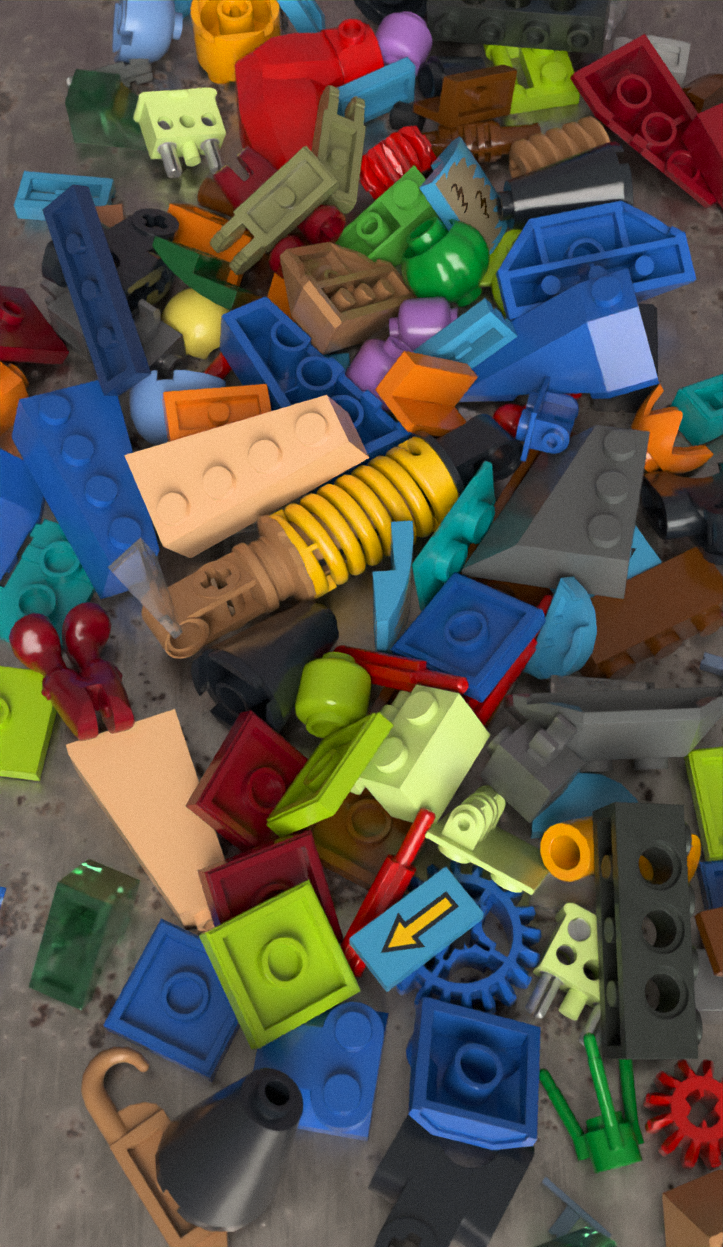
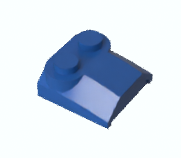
[406,996,541,1150]
[253,1002,389,1141]

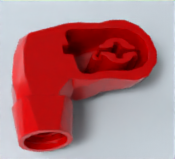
[234,19,384,211]

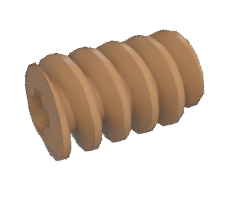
[509,116,610,178]

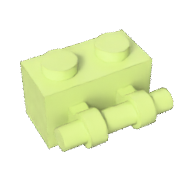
[350,685,490,828]

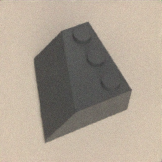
[462,425,650,599]

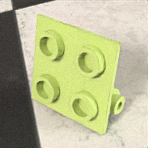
[425,785,549,895]

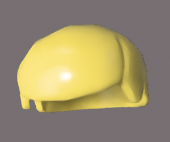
[160,288,231,360]

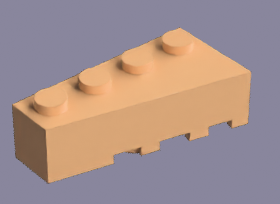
[124,395,369,559]

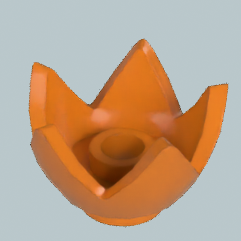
[630,384,714,475]

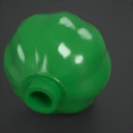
[401,217,490,307]

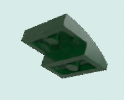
[152,236,264,311]

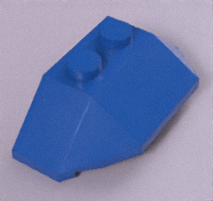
[496,201,697,321]

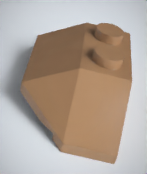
[280,242,417,355]

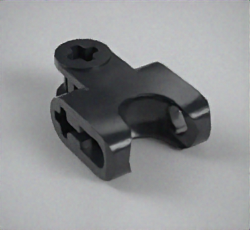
[42,208,179,317]
[641,462,723,566]
[368,1115,535,1247]

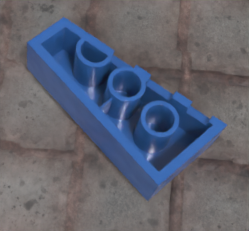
[219,296,413,494]
[11,380,160,600]

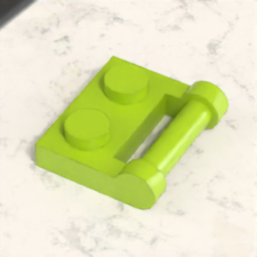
[483,44,580,114]

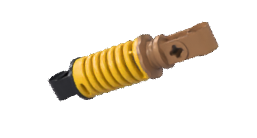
[141,414,523,659]

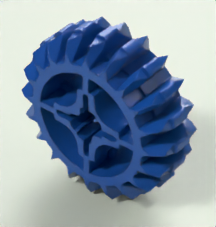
[396,860,541,1015]

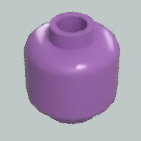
[375,11,433,77]
[389,296,459,351]
[345,336,413,412]

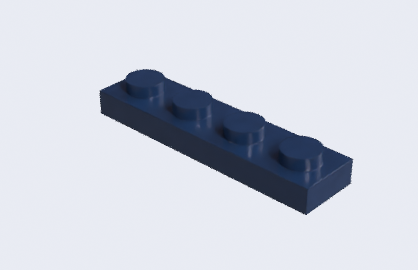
[42,184,151,396]

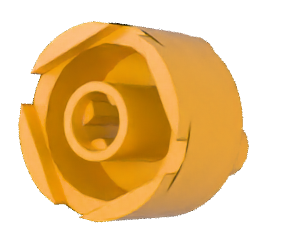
[190,0,281,84]

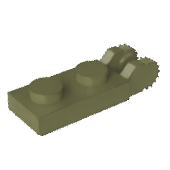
[312,85,366,214]
[210,146,340,276]

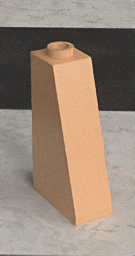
[66,709,225,931]

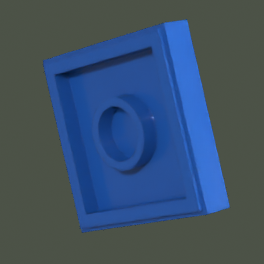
[390,572,546,703]
[103,918,240,1082]

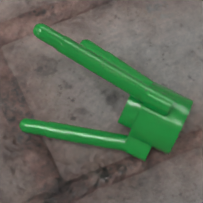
[539,1032,645,1174]

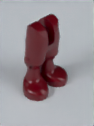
[213,146,346,279]
[9,602,135,741]

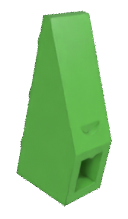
[335,166,442,267]

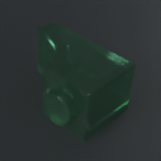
[65,69,148,151]
[29,859,141,1010]

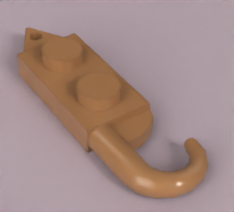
[81,1046,229,1247]

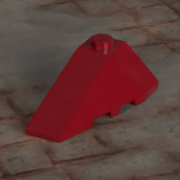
[570,34,717,209]

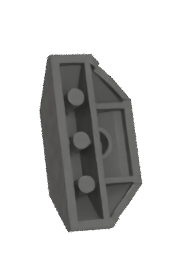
[503,686,723,772]

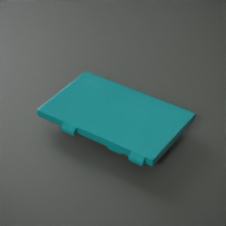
[412,461,495,611]
[0,519,96,652]

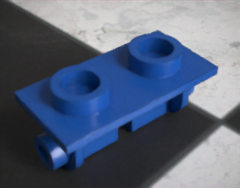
[515,376,579,462]

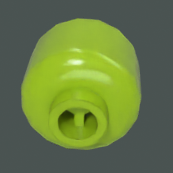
[295,652,371,738]

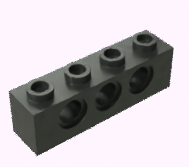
[427,0,610,54]
[592,802,703,1059]

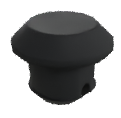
[389,99,426,132]

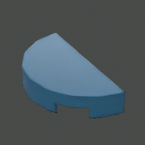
[524,576,597,679]
[531,773,638,839]

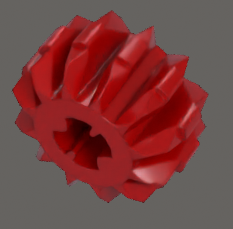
[359,126,437,201]
[643,1059,723,1170]

